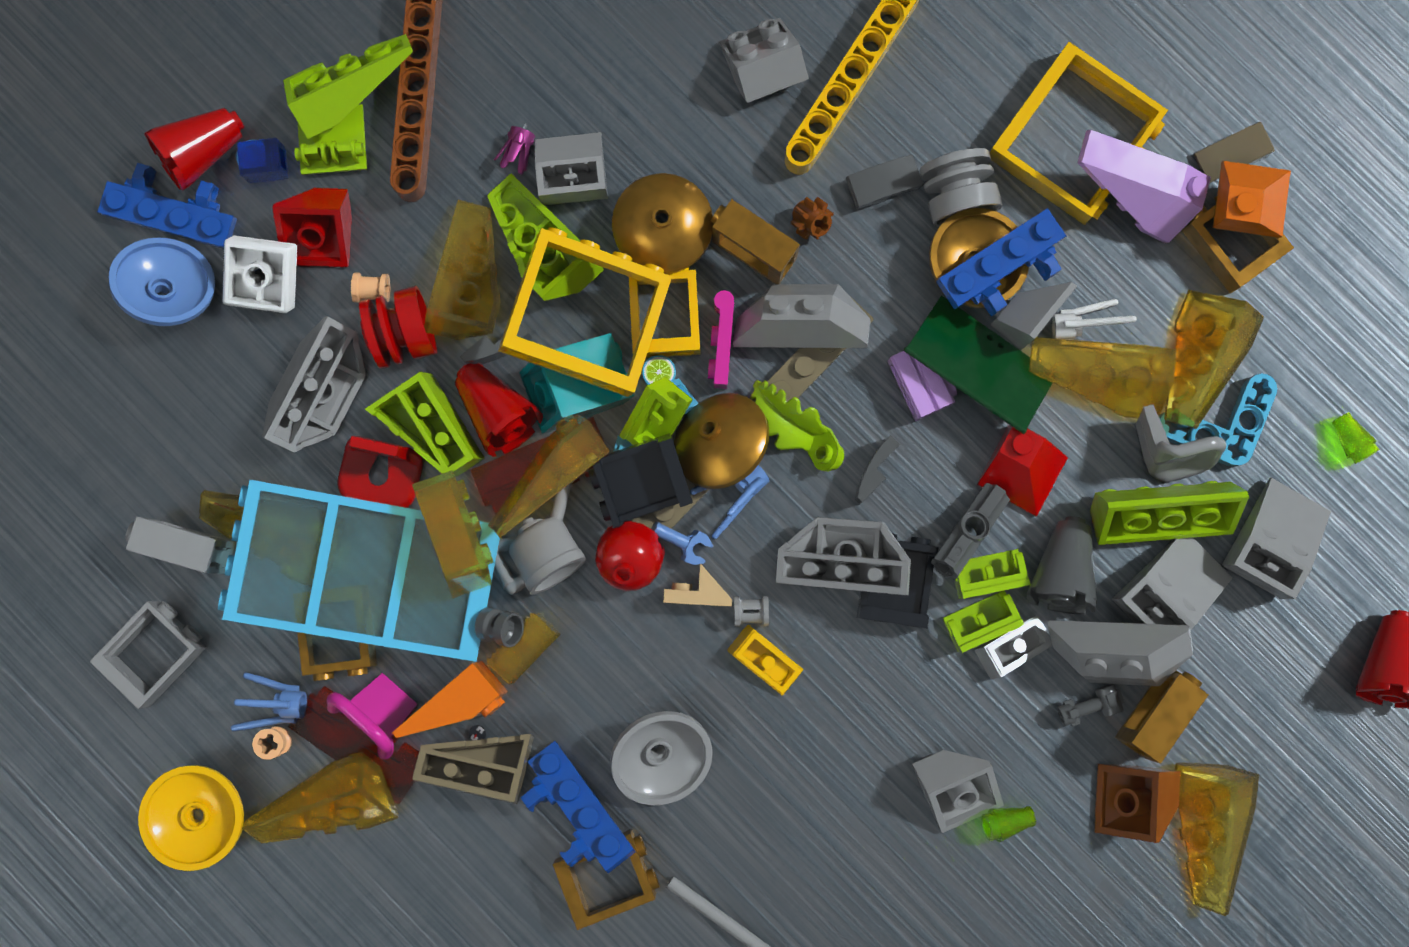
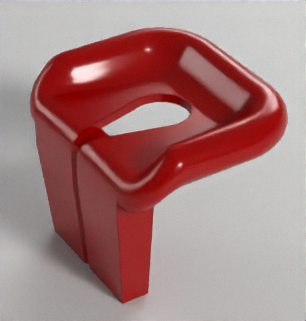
[337,436,423,508]

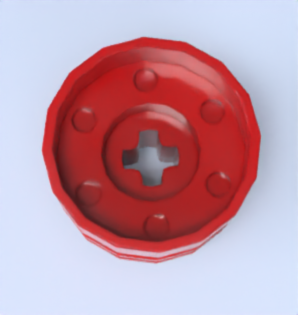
[359,285,437,369]

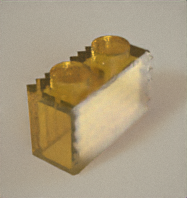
[487,613,560,685]

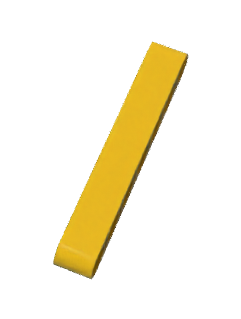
[785,0,919,175]

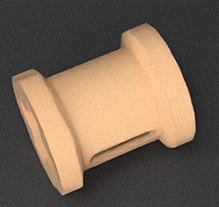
[351,272,391,303]
[252,726,292,760]

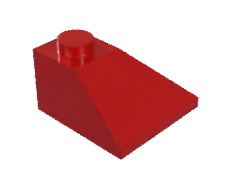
[272,188,352,267]
[976,425,1068,517]

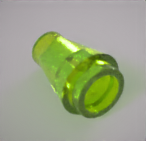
[1332,412,1380,464]
[981,806,1036,843]

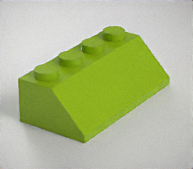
[1090,481,1249,545]

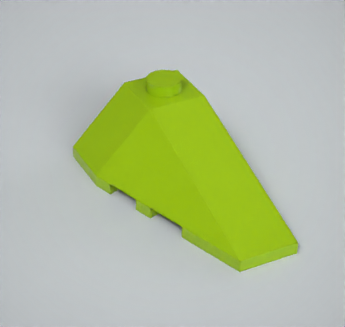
[283,34,413,139]
[487,173,604,301]

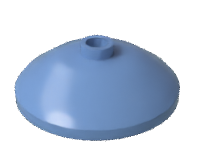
[109,238,215,326]

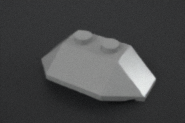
[733,284,871,348]
[262,316,366,453]
[776,517,911,595]
[1048,620,1194,686]

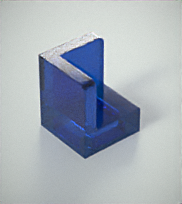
[237,138,288,183]

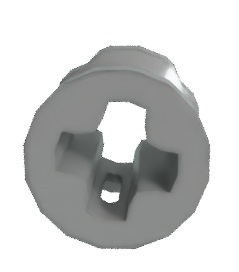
[734,596,769,627]

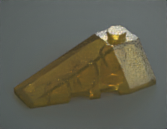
[424,200,501,340]
[1164,290,1264,429]
[1029,337,1177,419]
[1175,762,1259,916]

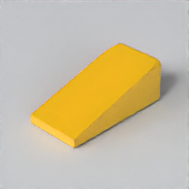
[727,625,804,696]

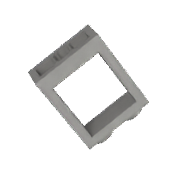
[125,516,236,574]
[90,601,207,709]

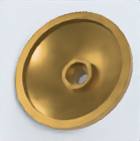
[612,173,713,274]
[929,208,1029,308]
[674,393,769,489]

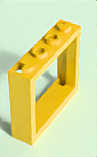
[989,42,1168,225]
[498,227,672,397]

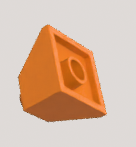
[1213,161,1291,238]

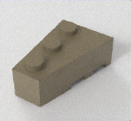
[412,734,534,804]

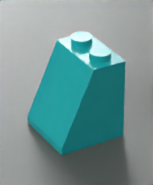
[519,333,635,434]

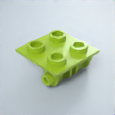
[295,104,367,175]

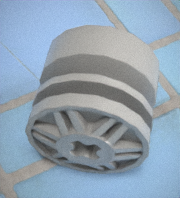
[920,148,1003,227]

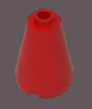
[144,108,245,191]
[455,363,543,457]
[1356,610,1409,709]

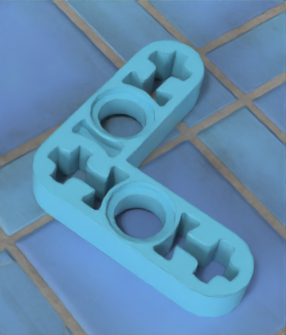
[1159,373,1278,467]

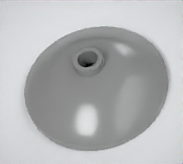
[610,711,713,805]

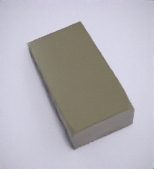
[1193,122,1275,183]

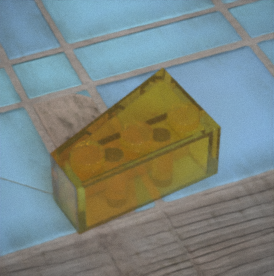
[412,470,494,599]

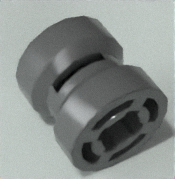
[475,607,524,647]

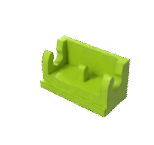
[619,376,693,445]
[954,549,1031,599]
[942,590,1025,653]

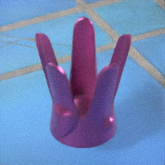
[494,123,535,175]

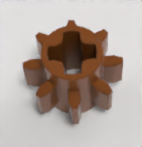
[790,197,834,240]

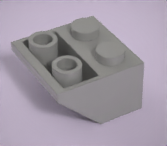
[719,18,809,103]
[535,132,608,205]

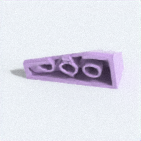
[1077,130,1211,243]

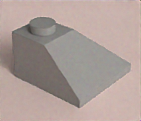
[991,282,1077,350]
[912,750,1004,833]

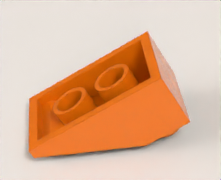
[392,661,508,738]

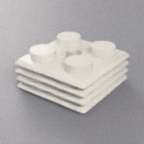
[222,235,297,313]

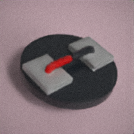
[469,725,486,740]

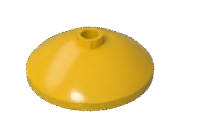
[138,765,244,871]

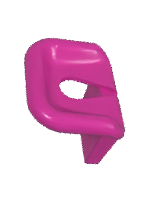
[326,673,418,759]

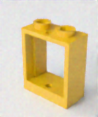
[629,268,701,358]

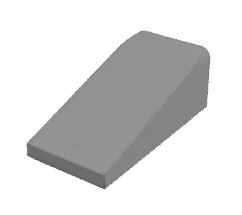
[975,615,1053,679]

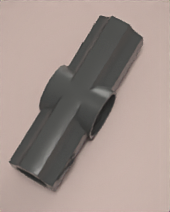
[931,483,1010,579]

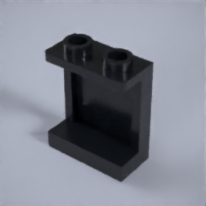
[588,433,693,529]
[856,533,939,629]

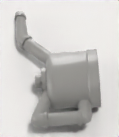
[494,452,596,595]

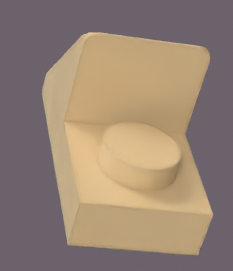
[663,564,732,607]

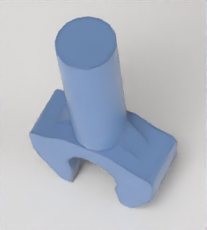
[651,522,713,565]

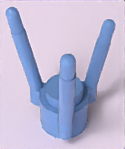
[690,465,770,539]
[231,672,307,731]

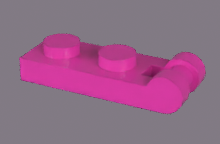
[708,290,734,389]

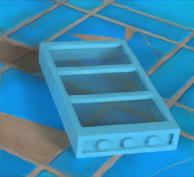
[218,480,502,662]

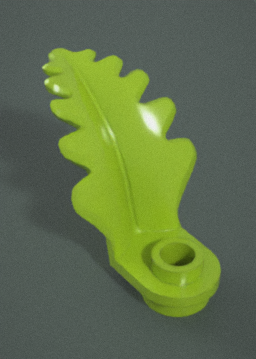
[750,380,844,472]

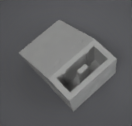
[1222,478,1331,599]
[1112,538,1232,630]

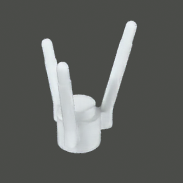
[1052,299,1137,353]

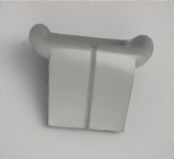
[1136,404,1227,483]

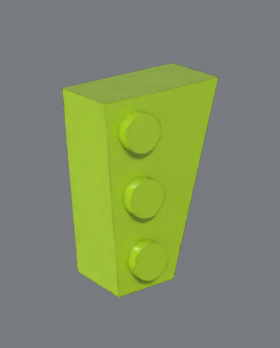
[365,372,485,477]

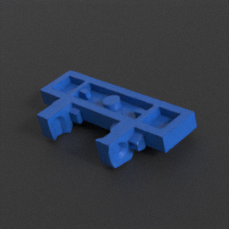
[97,163,237,249]
[936,208,1067,316]
[520,741,636,873]

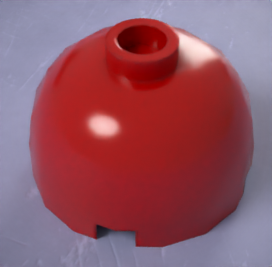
[595,521,665,592]

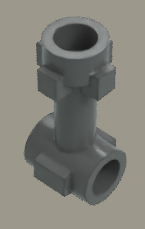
[1057,684,1125,727]

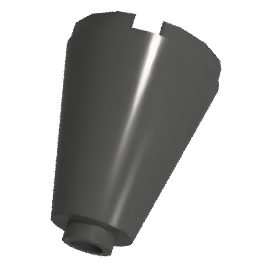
[1027,516,1097,614]

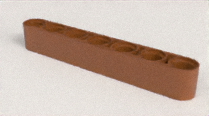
[390,0,442,202]

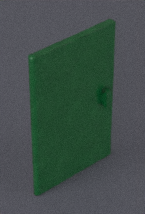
[904,295,1057,434]

